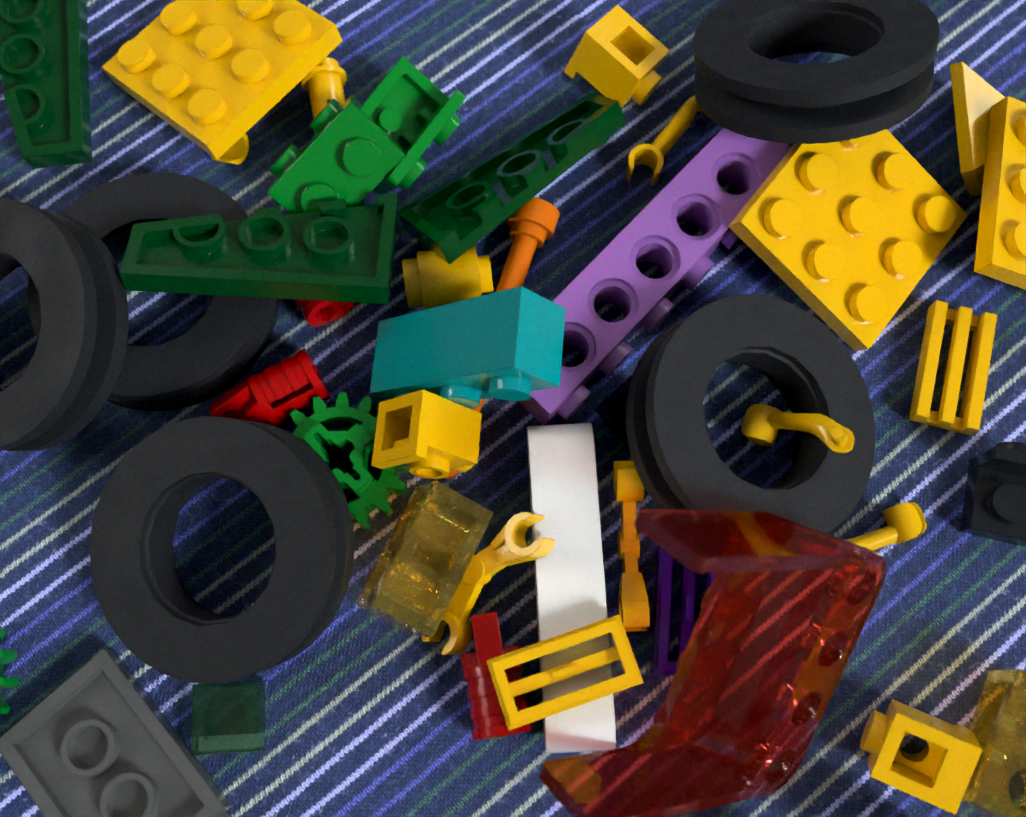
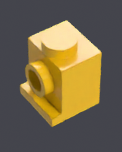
[564,5,670,108]
[371,389,482,479]
[860,699,983,815]

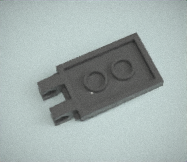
[0,648,233,817]

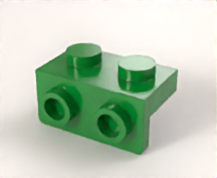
[360,56,466,195]
[267,96,406,214]

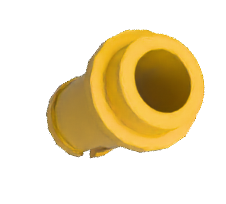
[301,57,347,135]

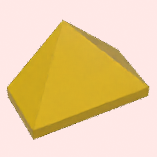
[950,62,1005,197]

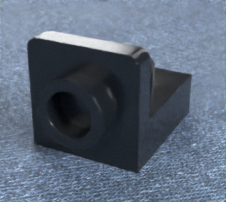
[960,442,1026,547]

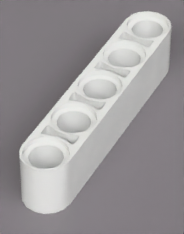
[527,423,616,754]

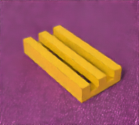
[909,300,998,435]
[486,614,644,730]

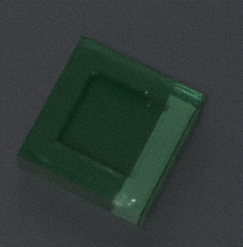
[191,681,265,755]

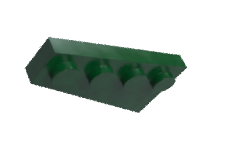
[0,0,92,169]
[398,93,626,265]
[119,193,398,304]

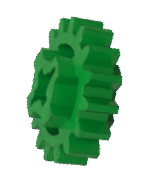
[290,392,409,531]

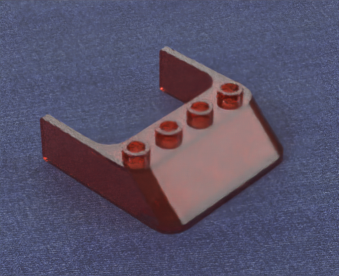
[539,509,887,817]

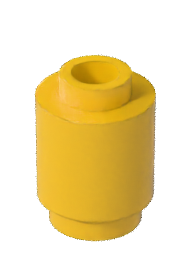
[402,245,494,310]

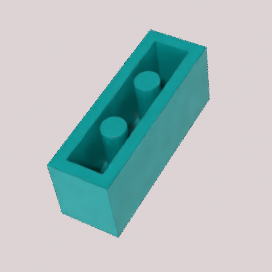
[370,286,566,408]

